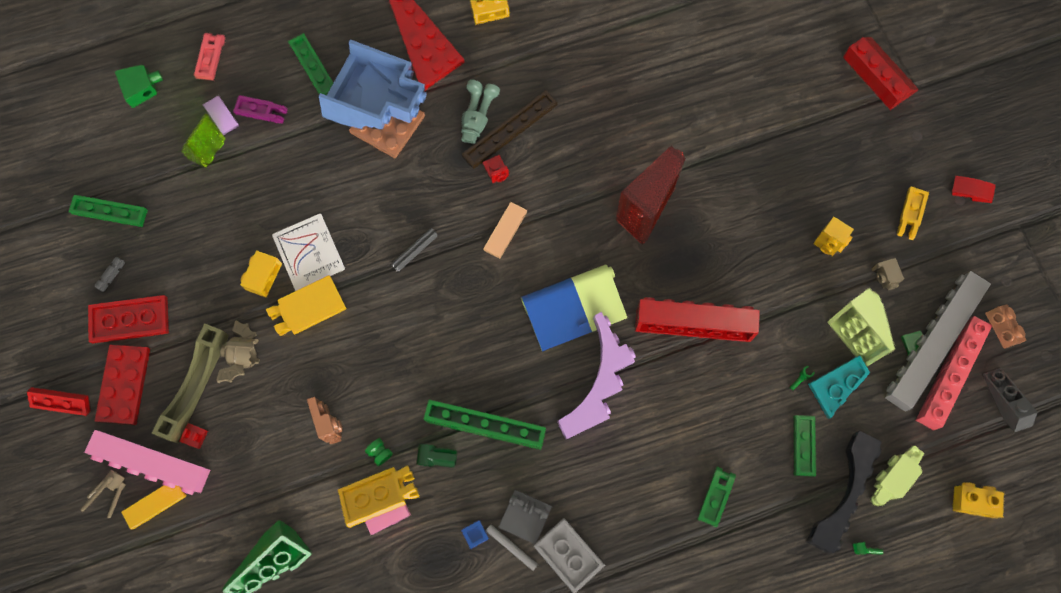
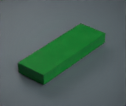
[794,415,816,477]

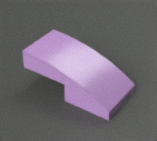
[203,95,239,135]

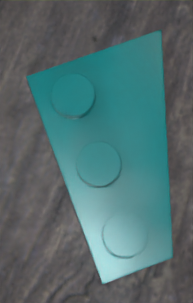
[808,356,870,419]

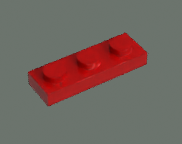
[27,387,90,416]

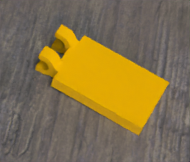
[266,275,347,336]
[338,466,419,528]

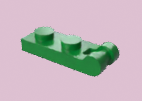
[697,467,736,527]

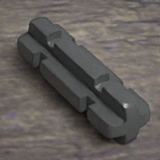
[95,257,125,292]

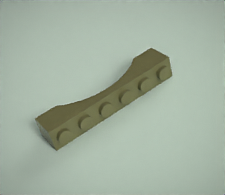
[152,324,229,443]

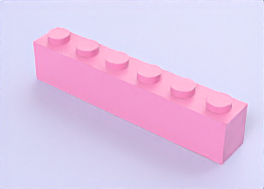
[84,430,210,495]

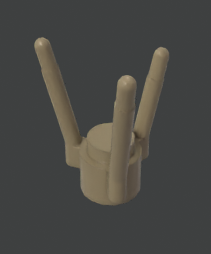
[80,470,126,518]

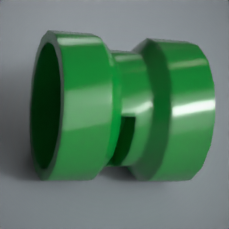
[365,438,393,467]

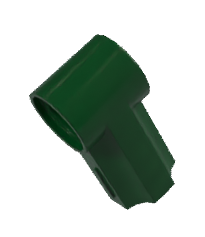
[416,444,457,468]

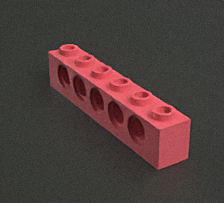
[916,316,992,430]

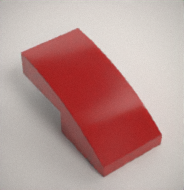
[952,176,996,203]

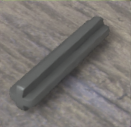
[391,228,438,271]

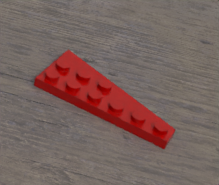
[389,0,465,90]

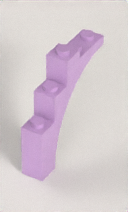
[557,312,635,440]

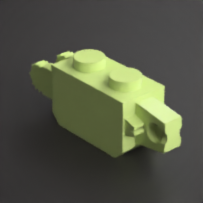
[870,446,924,506]

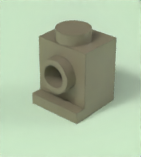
[872,258,904,290]

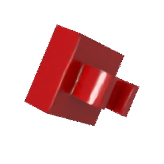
[179,423,208,449]

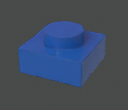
[461,520,489,549]

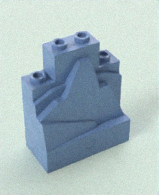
[319,40,426,130]

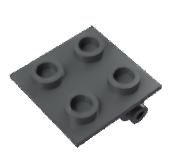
[498,490,552,544]

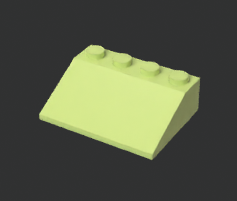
[827,288,895,366]

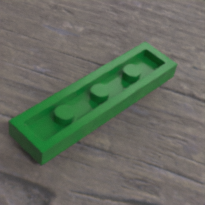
[288,33,333,96]
[68,195,148,227]

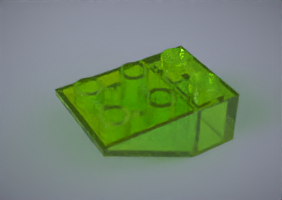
[181,113,225,168]

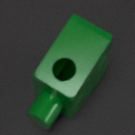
[115,65,163,108]

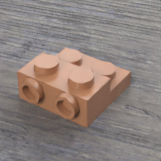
[985,304,1027,349]
[307,397,343,444]

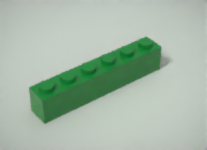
[424,400,546,450]

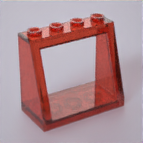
[616,146,686,245]

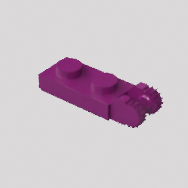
[233,95,288,124]

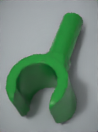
[790,366,815,390]
[853,542,883,555]

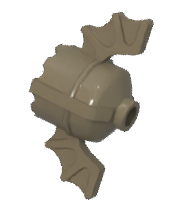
[216,321,260,383]

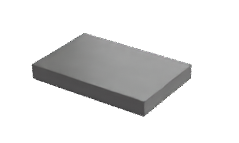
[533,518,605,593]

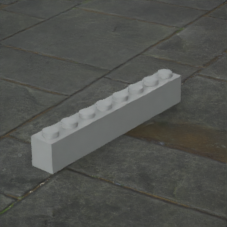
[885,271,991,412]

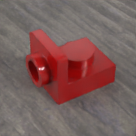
[483,155,509,183]

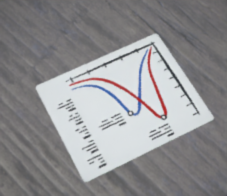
[272,214,345,291]

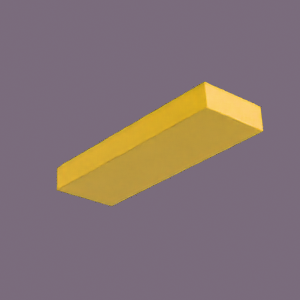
[122,485,186,530]

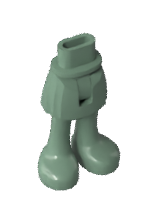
[461,80,500,144]

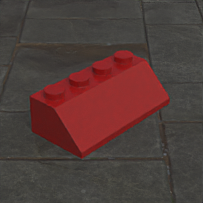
[843,37,919,110]

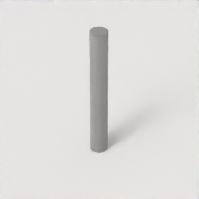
[486,525,538,570]

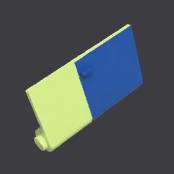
[521,264,627,351]

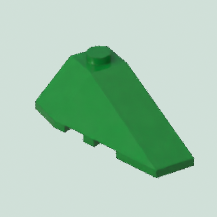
[222,520,312,593]

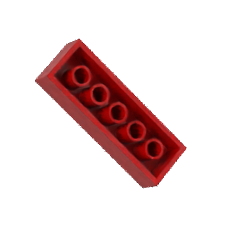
[635,297,760,342]

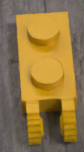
[897,187,929,240]

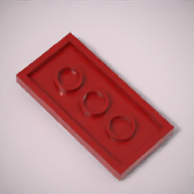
[88,295,169,344]
[95,345,150,425]

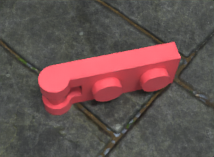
[194,33,225,80]

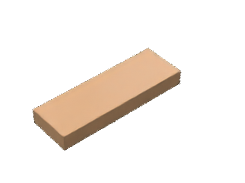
[483,202,527,259]

